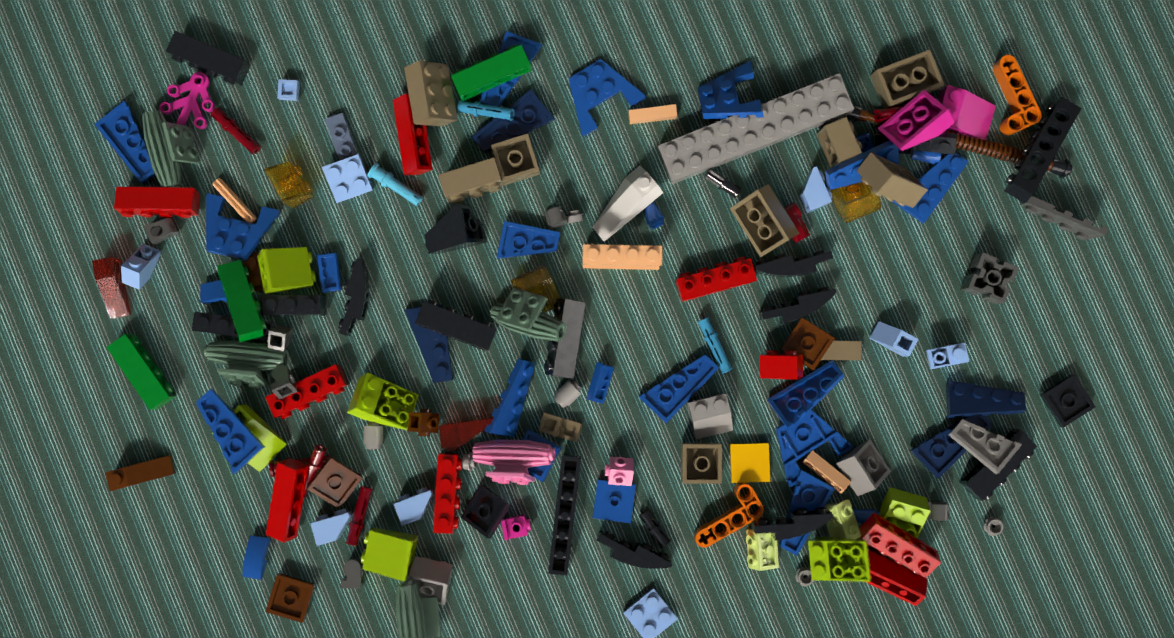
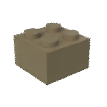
[816,117,862,168]
[491,134,540,186]
[681,443,722,484]

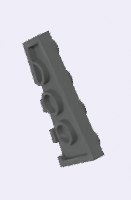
[1020,196,1109,241]

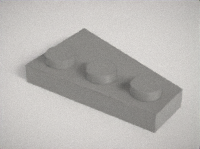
[949,419,1022,474]

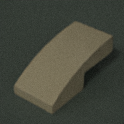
[821,341,862,360]
[538,412,583,442]

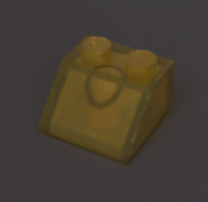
[264,161,313,209]
[827,182,881,223]
[510,265,560,312]

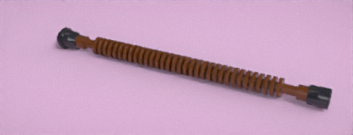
[842,104,1073,178]

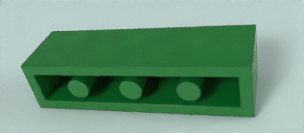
[451,45,532,102]
[217,260,266,342]
[106,334,176,410]

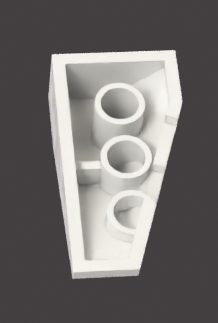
[593,166,663,242]

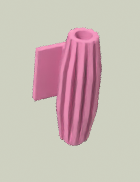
[473,439,555,485]

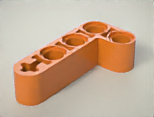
[992,55,1041,136]
[693,483,764,548]

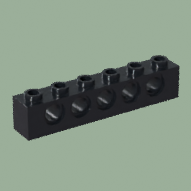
[1004,97,1082,203]
[548,454,581,576]

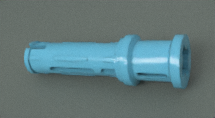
[367,163,423,207]

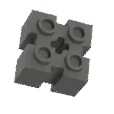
[960,252,1019,304]

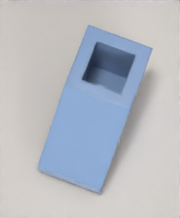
[800,166,832,213]
[121,244,161,290]
[869,321,919,357]
[926,343,969,369]
[394,487,434,526]
[311,508,353,546]

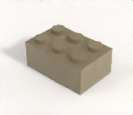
[870,50,944,109]
[404,60,458,127]
[857,152,928,208]
[438,158,504,204]
[730,184,799,257]

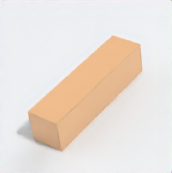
[628,104,677,124]
[802,450,851,493]

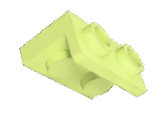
[825,500,861,539]
[746,529,779,571]

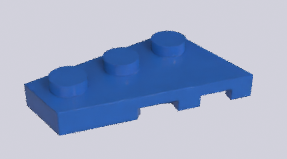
[497,221,560,259]

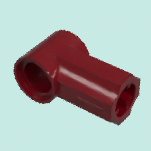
[783,202,810,243]

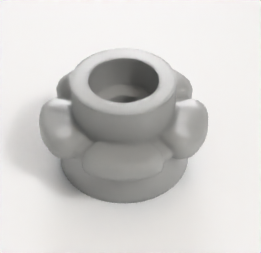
[566,210,584,223]
[462,452,477,471]
[983,517,1003,536]
[795,567,814,587]

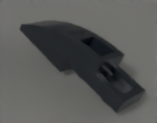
[875,132,958,155]
[753,249,833,277]
[338,258,369,336]
[759,287,836,324]
[192,311,274,341]
[751,507,833,541]
[597,530,673,569]

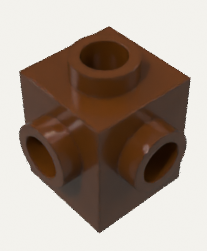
[408,409,439,436]

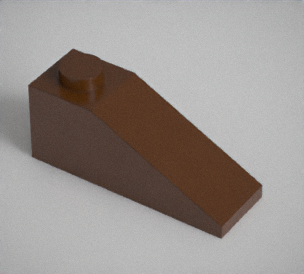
[105,455,176,491]

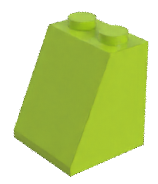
[257,247,316,294]
[361,527,419,581]

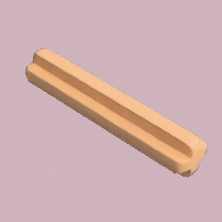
[213,178,257,224]

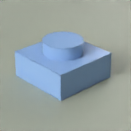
[277,79,300,101]

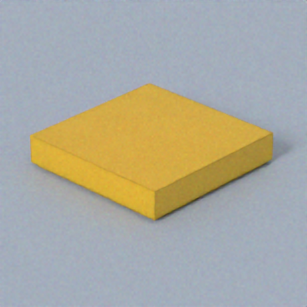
[730,443,770,483]

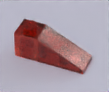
[92,257,131,319]
[439,418,493,452]

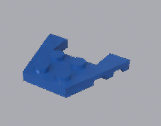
[569,59,646,137]
[697,62,764,119]
[206,193,281,261]
[775,410,854,487]

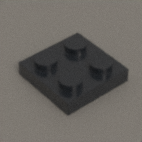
[1039,374,1096,427]
[461,484,511,539]

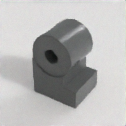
[545,206,568,230]
[143,218,179,245]
[267,325,293,351]
[271,365,298,399]
[927,500,950,521]
[341,557,364,588]

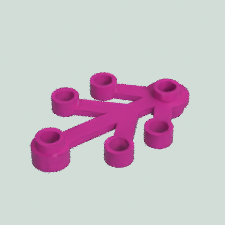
[159,72,215,129]

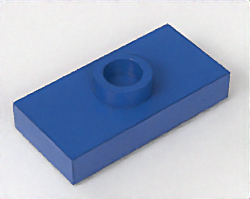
[317,252,342,293]
[586,362,614,404]

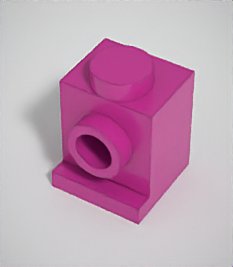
[501,514,531,540]

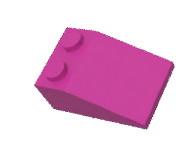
[938,85,996,140]
[878,90,955,151]

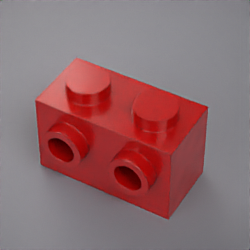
[759,350,803,380]

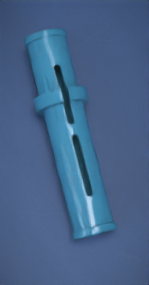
[457,100,515,121]
[697,317,733,374]

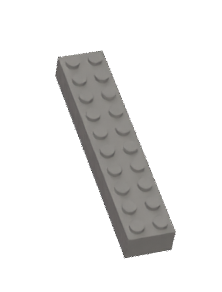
[658,73,854,184]

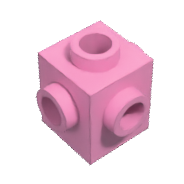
[605,457,634,486]

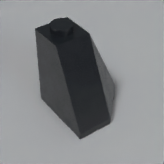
[424,204,487,254]

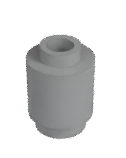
[553,380,582,408]
[363,421,383,449]

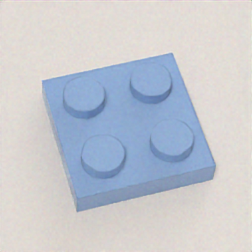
[322,154,373,203]
[623,587,677,638]

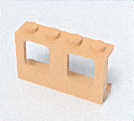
[583,244,662,270]

